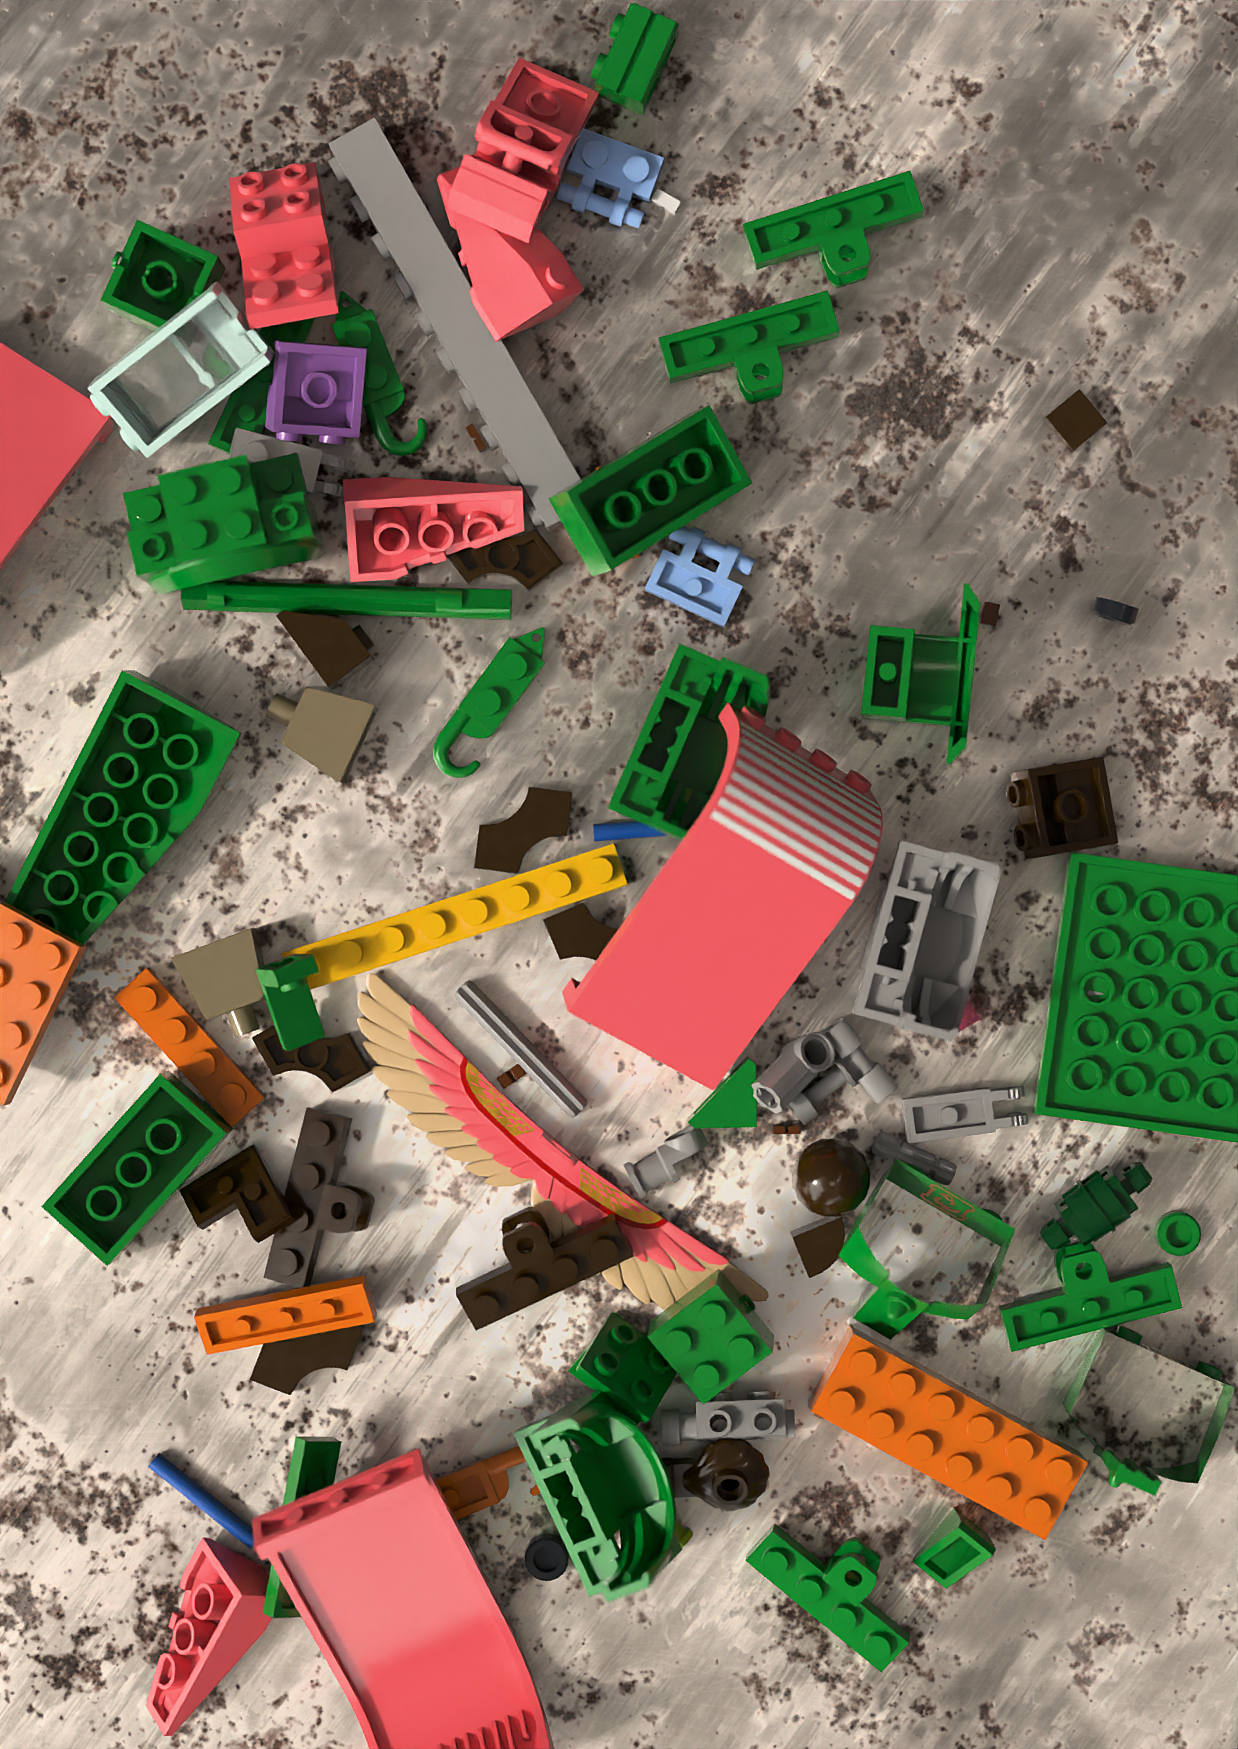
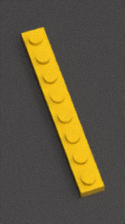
[280,843,628,990]

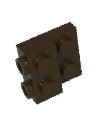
[1006,757,1118,859]

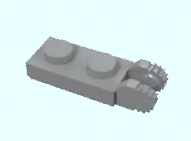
[228,428,355,498]
[901,1086,1028,1143]

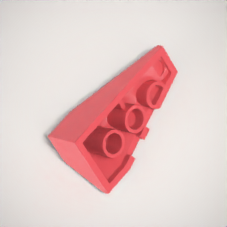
[437,167,584,342]
[343,477,524,582]
[146,1537,272,1736]

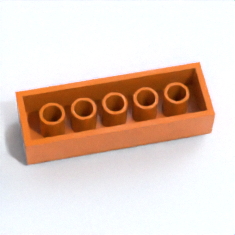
[808,1325,1088,1541]

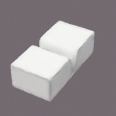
[651,188,681,215]

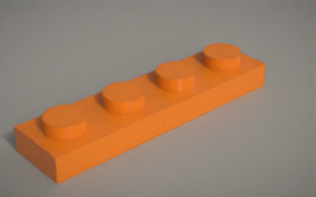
[114,968,266,1127]
[194,1275,377,1355]

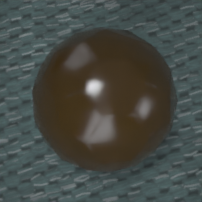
[792,1138,870,1217]

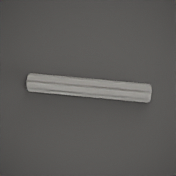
[454,980,587,1118]

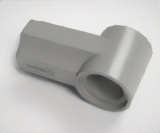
[751,1032,835,1114]

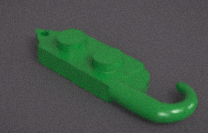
[331,291,428,456]
[433,627,545,778]

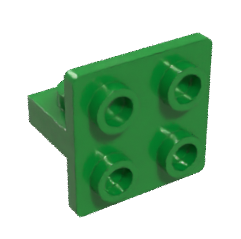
[568,1312,677,1424]

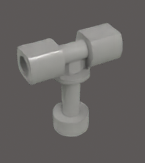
[788,1017,898,1125]

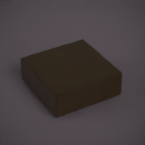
[1043,389,1107,453]

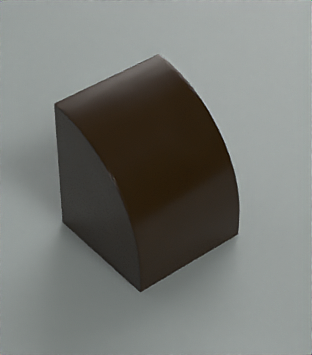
[790,1216,845,1278]

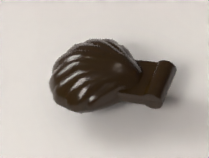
[661,1438,770,1512]

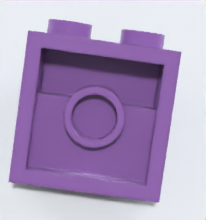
[265,340,367,444]

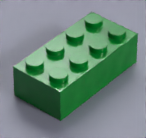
[549,405,752,576]
[41,1070,234,1266]

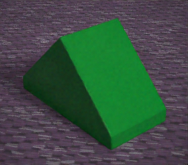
[687,1056,757,1128]
[912,1507,996,1589]

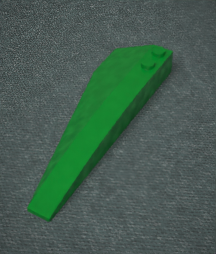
[5,670,242,945]

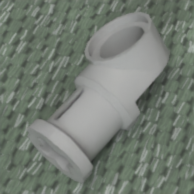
[624,1126,709,1200]

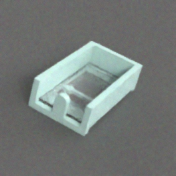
[88,282,274,458]

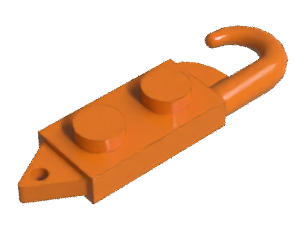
[435,1446,541,1520]

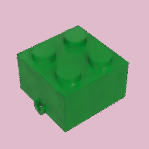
[100,220,226,348]
[647,1269,774,1405]

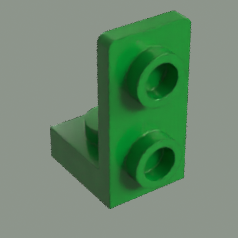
[255,954,325,1051]

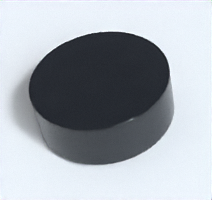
[1092,597,1139,626]
[525,1534,569,1581]

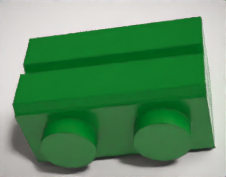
[591,3,679,115]

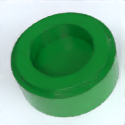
[1154,1210,1201,1256]

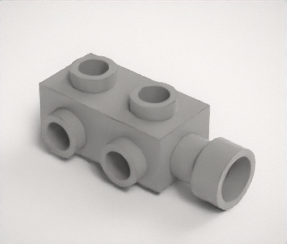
[661,1391,796,1446]

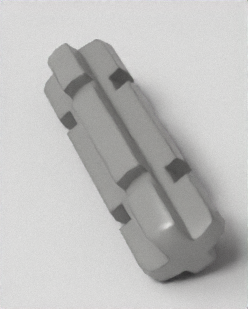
[872,1132,957,1185]

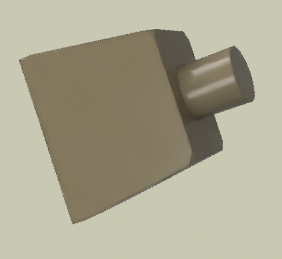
[266,687,379,784]
[171,928,265,1038]

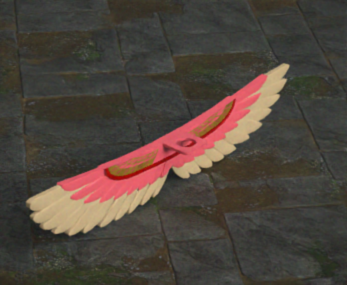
[357,973,769,1310]

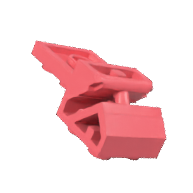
[446,57,599,243]
[229,162,339,329]

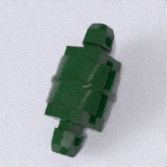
[1040,1162,1153,1250]

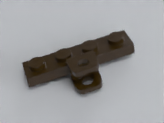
[263,1107,375,1288]
[456,1207,634,1331]

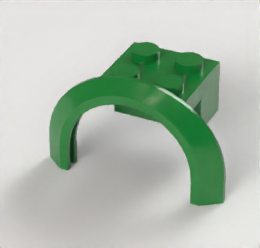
[861,583,980,766]

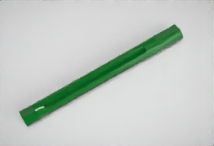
[180,581,512,620]

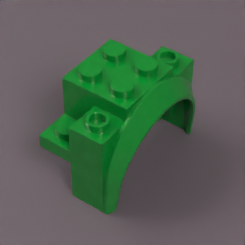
[123,453,326,595]
[608,643,770,841]
[513,1390,683,1603]

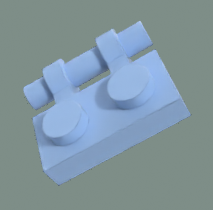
[557,128,664,229]
[645,526,755,627]

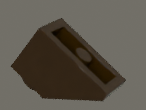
[276,610,375,690]

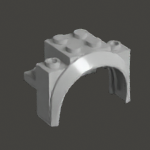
[853,840,1001,1041]

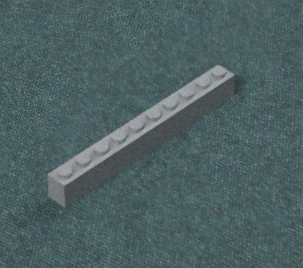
[327,117,580,533]

